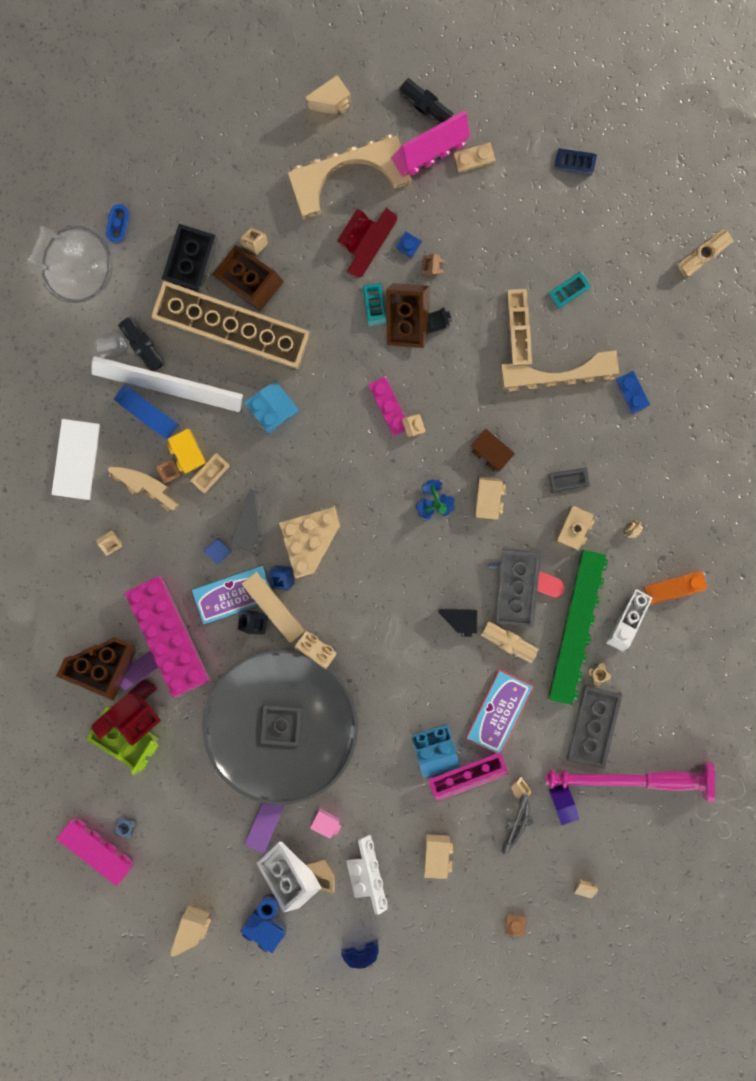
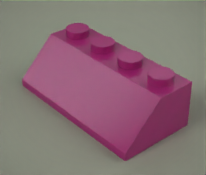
[391,110,470,177]

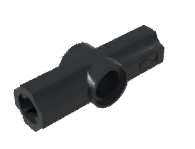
[398,77,454,124]
[118,316,165,371]

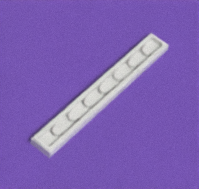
[91,356,243,412]

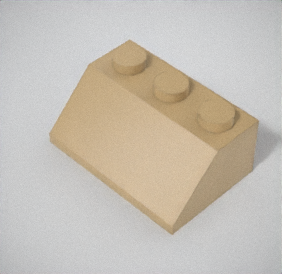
[170,906,212,957]

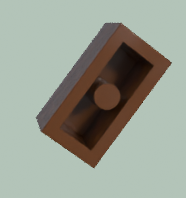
[470,429,515,472]

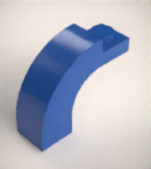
[114,384,179,440]

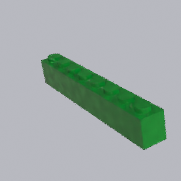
[548,550,608,705]

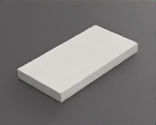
[51,419,101,500]

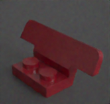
[337,207,397,278]
[91,680,161,746]

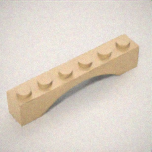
[500,350,619,392]

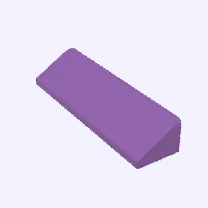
[121,651,159,691]
[244,803,284,854]

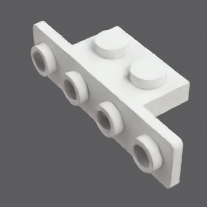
[346,835,387,915]

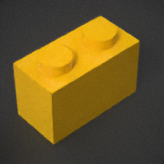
[167,429,207,474]

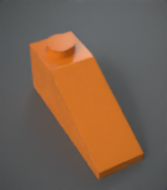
[643,570,708,604]

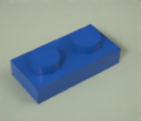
[615,371,650,414]

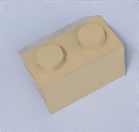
[305,75,351,115]

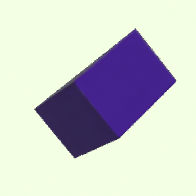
[549,785,579,826]

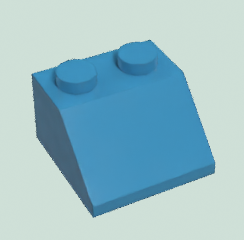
[245,381,299,434]

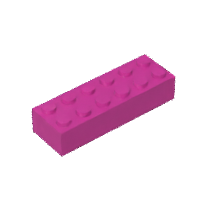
[124,576,211,698]

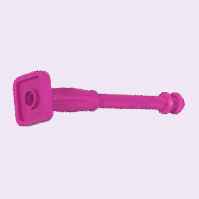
[546,761,715,802]

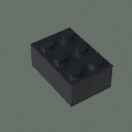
[162,224,218,293]

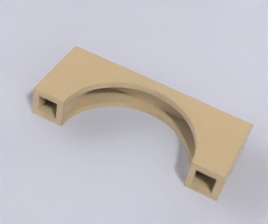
[288,135,412,219]

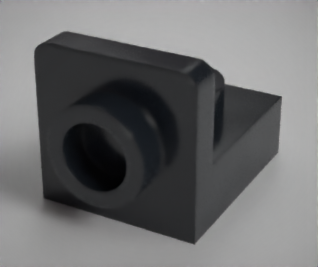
[427,307,452,335]

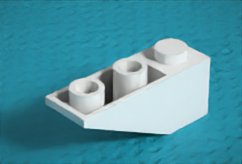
[606,589,652,652]

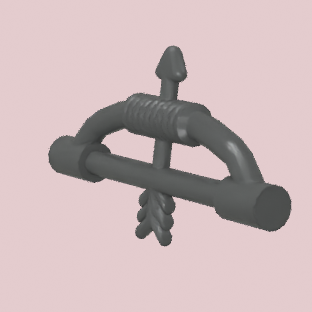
[501,793,533,854]

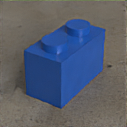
[240,909,286,953]

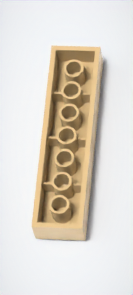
[151,281,311,370]

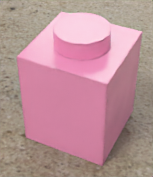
[310,808,341,839]

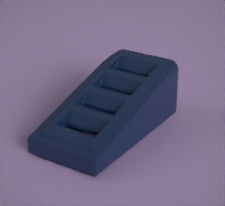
[554,148,597,176]

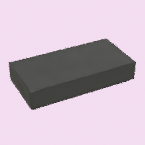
[548,467,590,493]

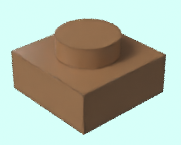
[156,458,182,484]
[505,914,526,937]

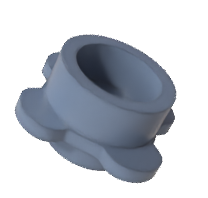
[113,817,135,839]

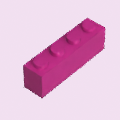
[428,752,509,802]
[57,818,133,886]

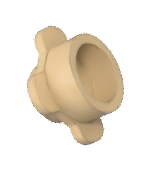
[623,520,643,539]
[588,663,611,686]

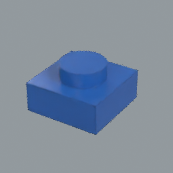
[396,231,422,258]

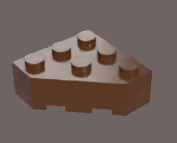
[56,637,137,701]

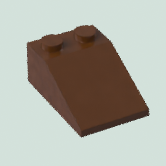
[212,245,284,311]
[386,283,430,348]

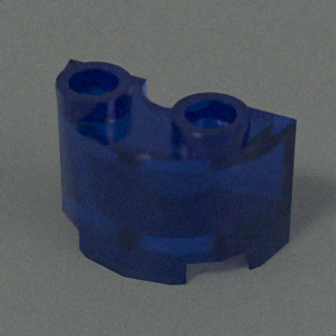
[341,939,379,969]

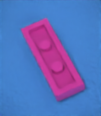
[368,376,406,436]

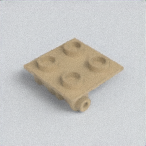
[295,631,337,669]

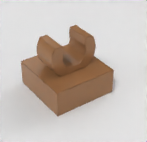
[422,254,445,276]

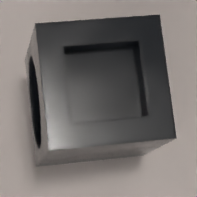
[237,610,268,635]

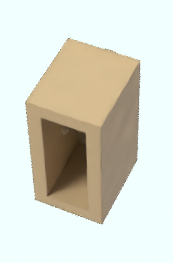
[475,476,506,520]
[555,506,595,550]
[424,834,453,879]

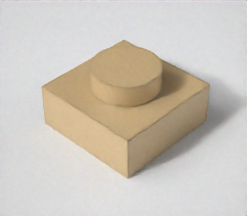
[402,414,426,438]
[96,530,123,556]
[511,776,532,799]

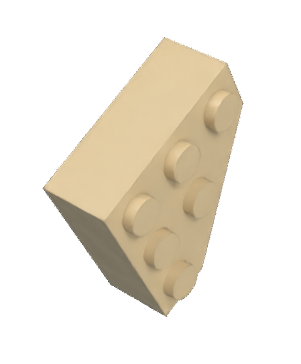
[279,507,341,579]

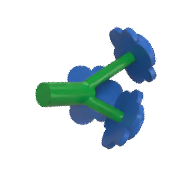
[416,479,455,520]

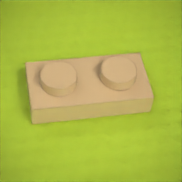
[453,142,496,173]
[191,453,231,494]

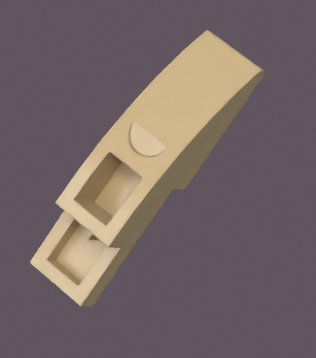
[107,467,179,512]

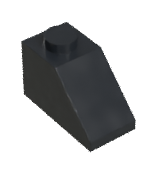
[438,609,477,637]

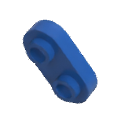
[106,204,130,243]

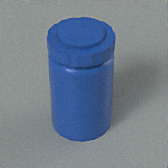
[257,894,280,920]

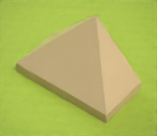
[306,860,335,893]

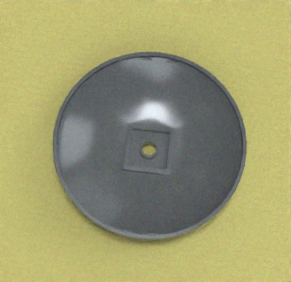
[203,650,358,805]

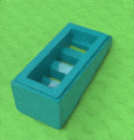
[549,271,592,308]
[363,283,387,326]

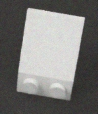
[257,842,321,912]

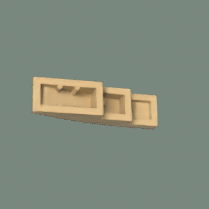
[507,289,532,365]
[242,572,305,643]

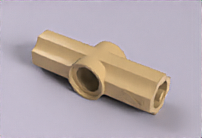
[677,228,734,278]
[481,621,539,663]

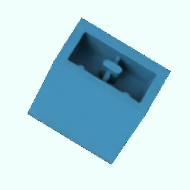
[411,724,460,778]

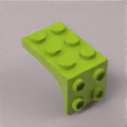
[86,706,159,775]

